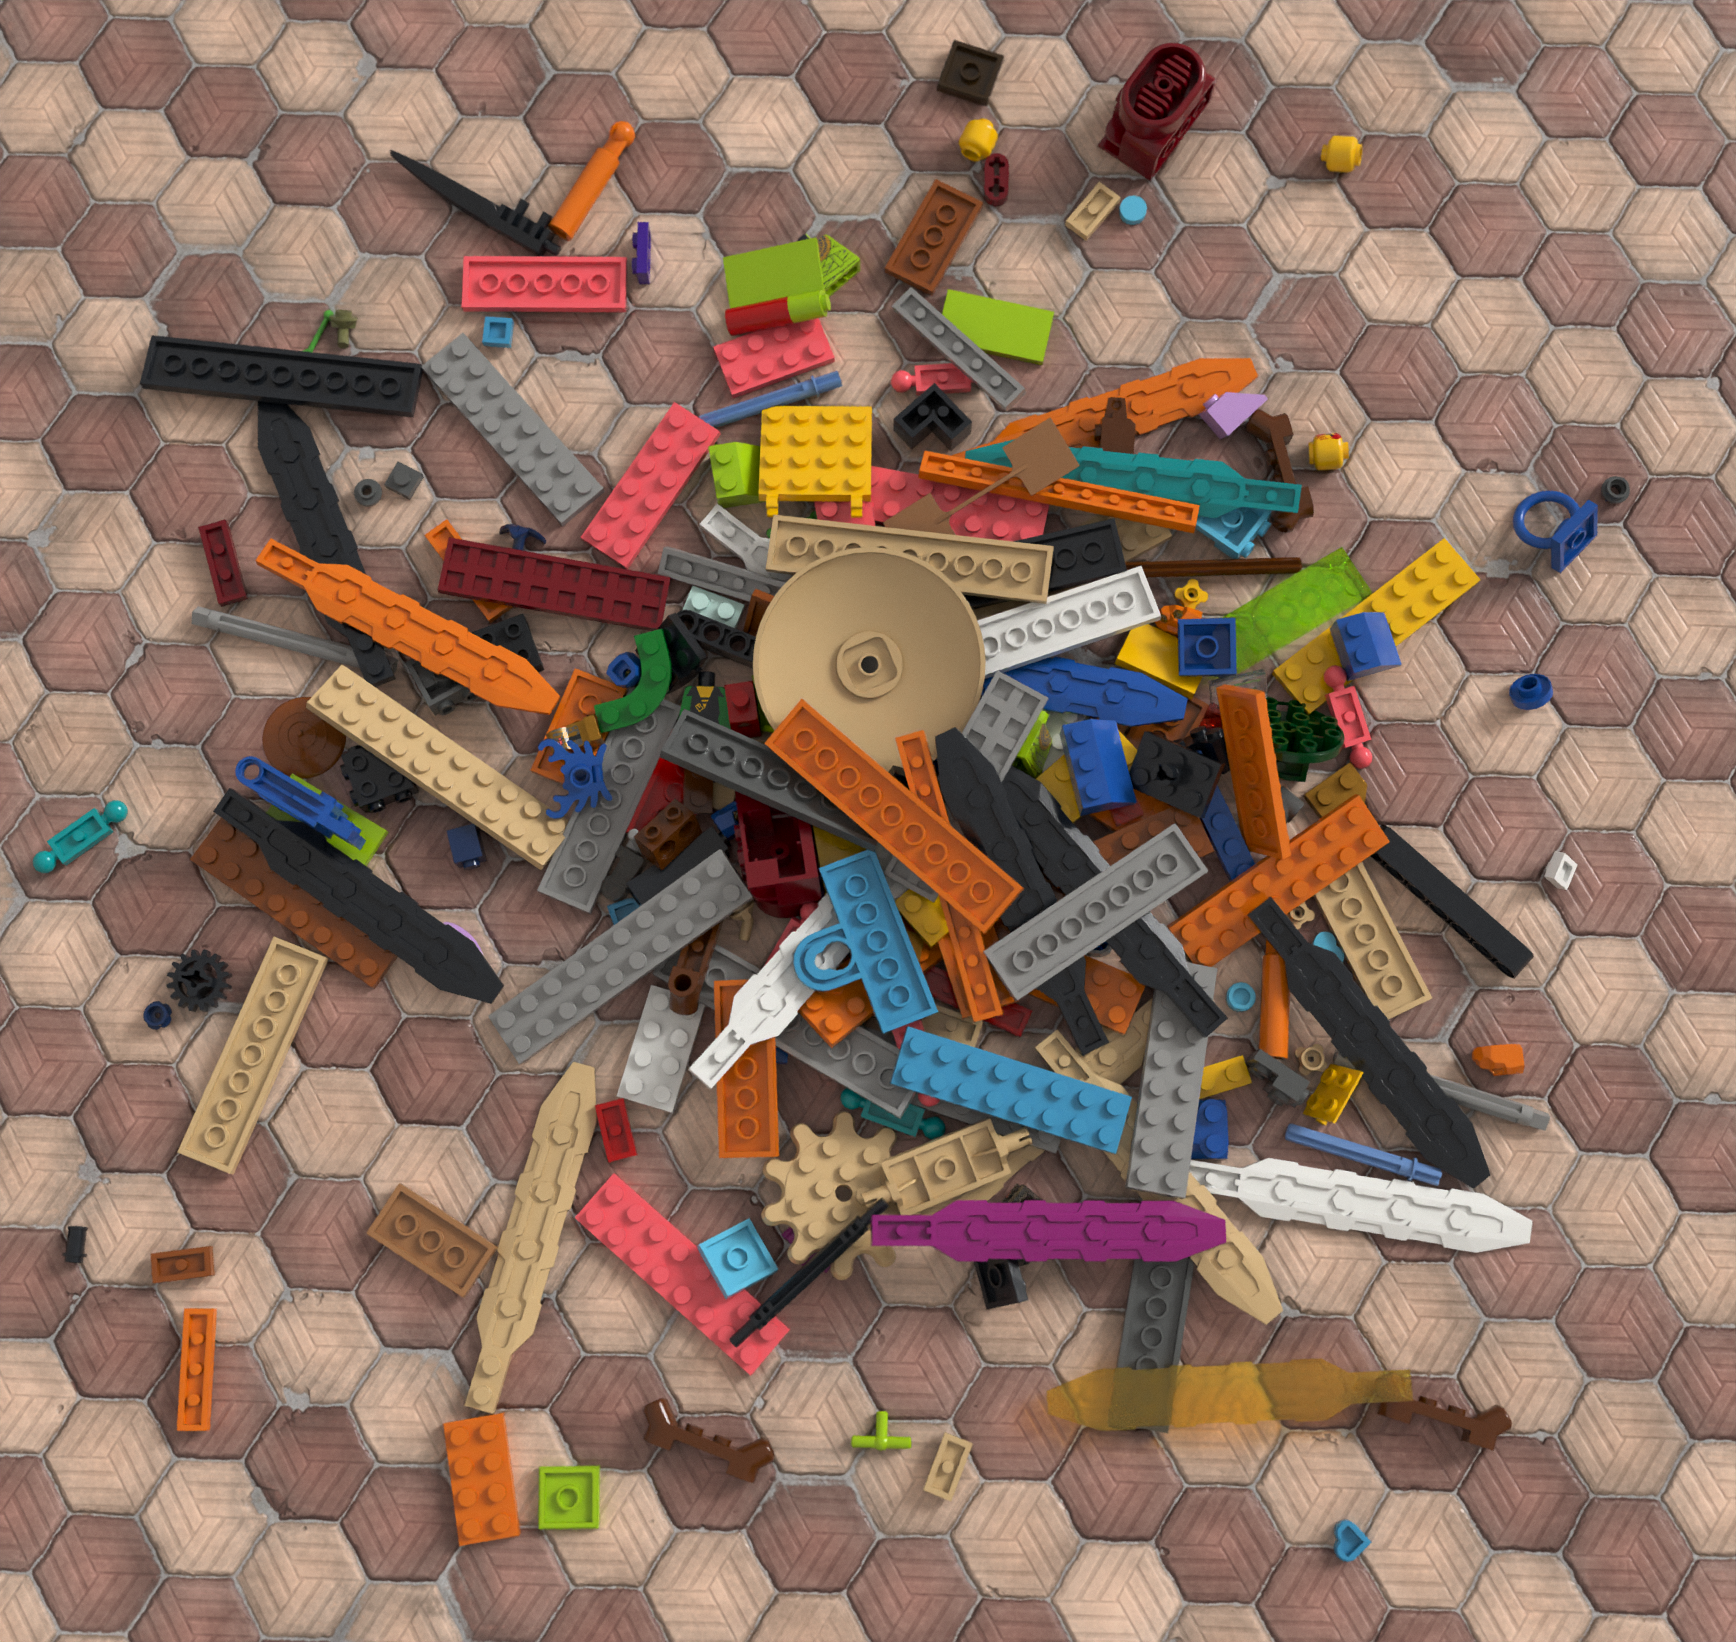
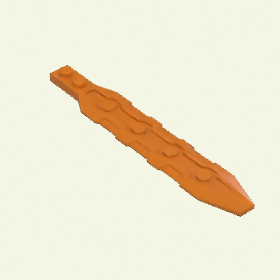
[951,358,1258,458]
[255,538,560,715]

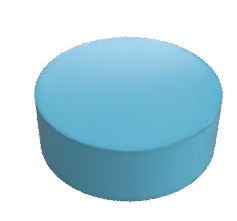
[1119,196,1147,225]
[1225,982,1256,1012]

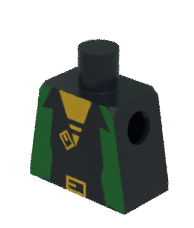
[678,671,731,729]

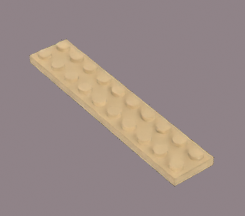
[766,515,1054,604]
[306,665,569,870]

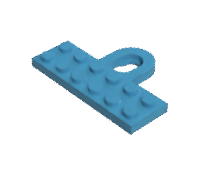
[793,850,938,1034]

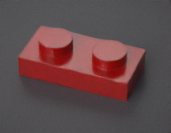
[595,1098,638,1163]

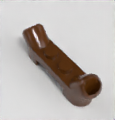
[1245,409,1314,533]
[668,920,724,1016]
[1373,1372,1512,1451]
[643,1398,775,1483]

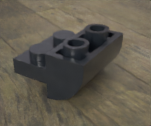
[635,613,708,695]

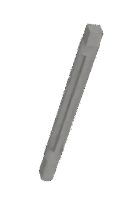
[192,606,398,673]
[1333,1049,1550,1131]

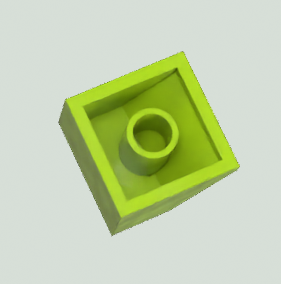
[708,442,766,509]

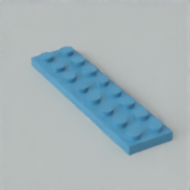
[890,1026,1132,1154]

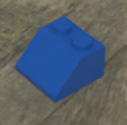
[1330,612,1402,681]

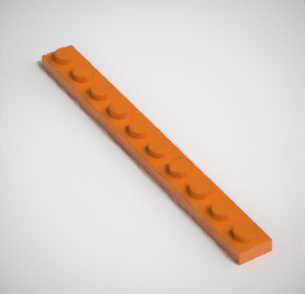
[918,451,1200,533]
[895,730,1003,1022]

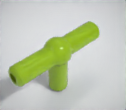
[851,1411,912,1451]

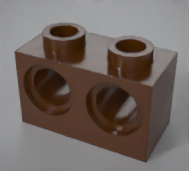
[634,799,702,871]

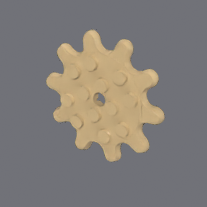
[761,1111,921,1280]

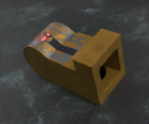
[546,714,605,754]

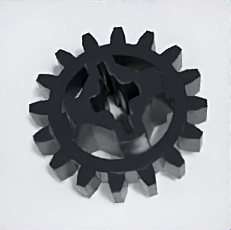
[166,949,232,1012]

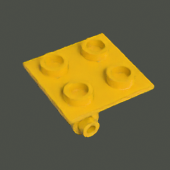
[1302,1064,1363,1126]

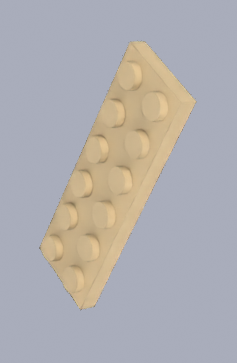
[1313,862,1432,1019]

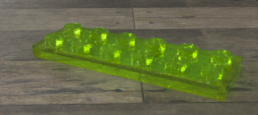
[1222,547,1373,679]

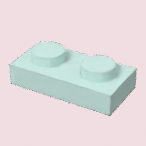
[683,585,745,628]

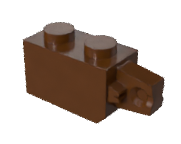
[1094,397,1136,454]

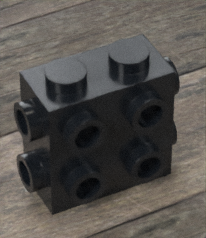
[340,745,419,813]

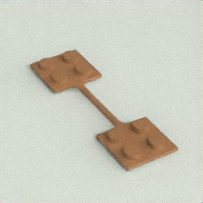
[883,417,1080,535]

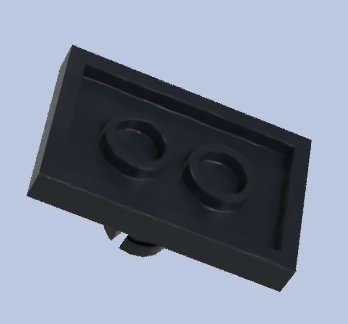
[1129,731,1225,818]
[974,1259,1030,1310]

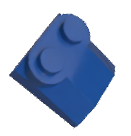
[1178,618,1237,678]
[1191,1099,1229,1159]

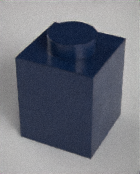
[447,824,487,870]

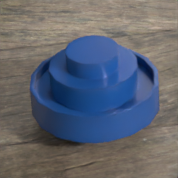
[1509,674,1553,710]

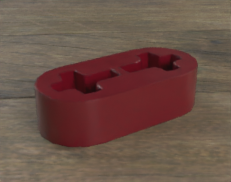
[984,153,1009,207]

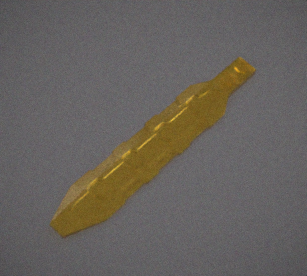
[1047,1358,1413,1431]

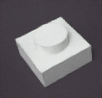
[1544,851,1577,890]

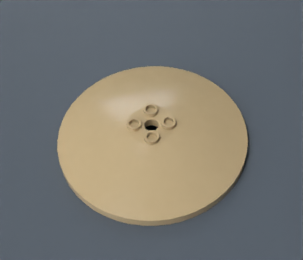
[753,547,986,772]

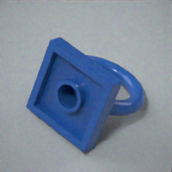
[1513,491,1598,573]

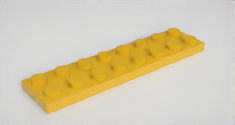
[1271,538,1481,715]

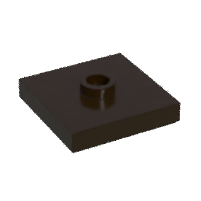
[937,40,1004,107]

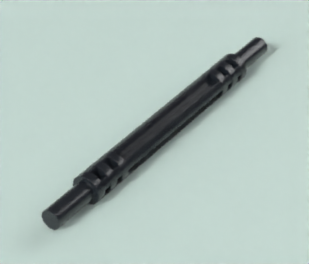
[729,1197,890,1347]

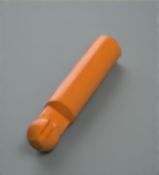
[548,121,635,241]
[1259,939,1290,1059]

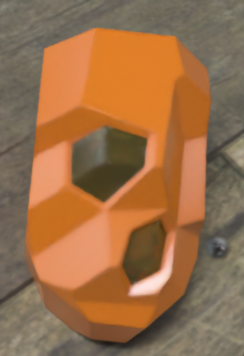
[1155,604,1203,638]
[1472,1044,1524,1076]

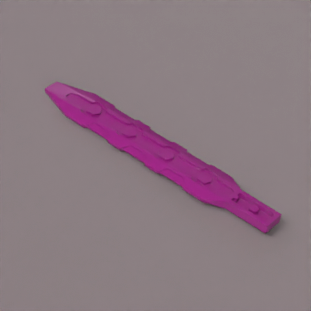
[871,1200,1226,1262]

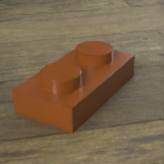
[151,1246,215,1283]

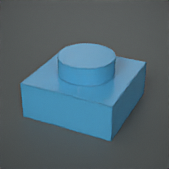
[482,316,514,348]

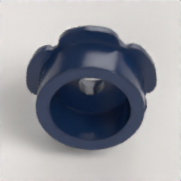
[143,1001,172,1030]

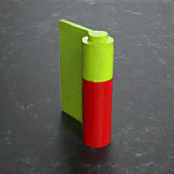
[723,237,831,336]

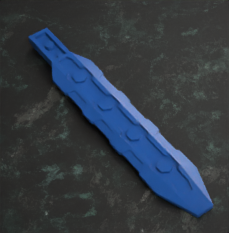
[981,656,1188,727]

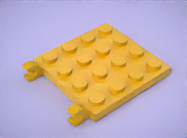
[759,406,872,518]

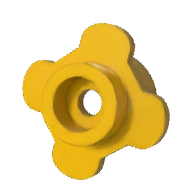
[1174,579,1208,609]

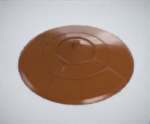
[262,697,346,779]

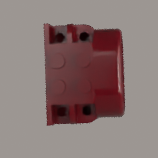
[1098,43,1217,181]
[734,791,822,919]

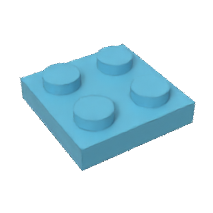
[697,1218,778,1299]

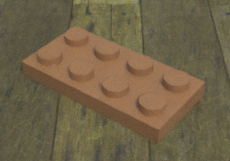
[366,1183,498,1298]

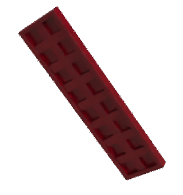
[437,537,671,631]

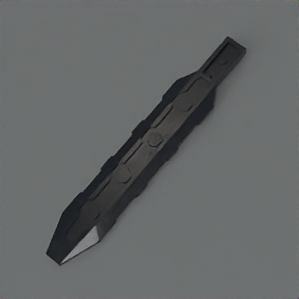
[258,401,396,687]
[935,727,1109,1055]
[1002,766,1228,1038]
[213,788,504,1004]
[1247,897,1491,1189]

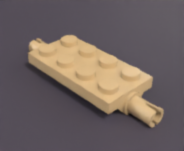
[861,1117,1033,1215]

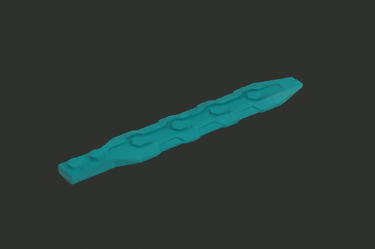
[965,439,1302,518]

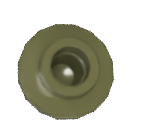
[330,310,358,349]

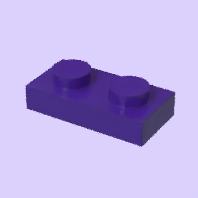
[632,222,651,284]

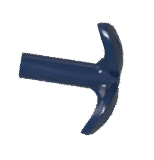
[499,524,546,551]

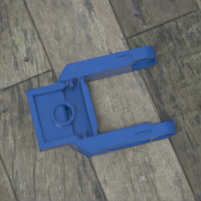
[235,756,366,850]

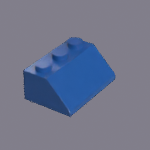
[1059,719,1137,816]

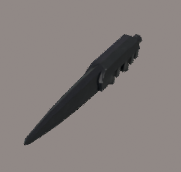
[390,149,561,256]

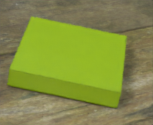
[538,1465,600,1529]

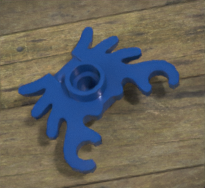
[538,739,612,819]

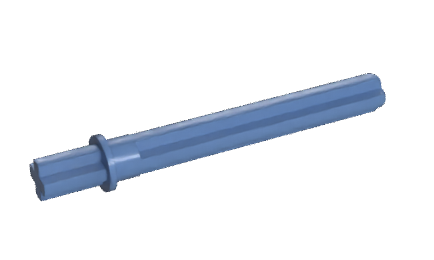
[699,371,842,428]
[1285,1124,1442,1186]

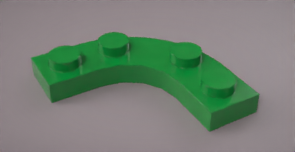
[594,629,672,733]

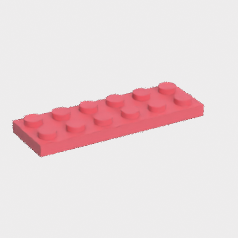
[461,256,628,312]
[580,402,721,570]

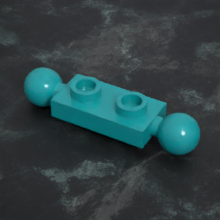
[33,800,128,873]
[840,1088,946,1140]

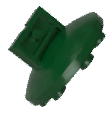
[1265,697,1345,782]

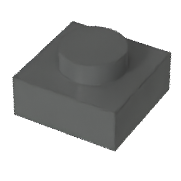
[384,461,424,500]

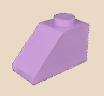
[1199,392,1268,439]

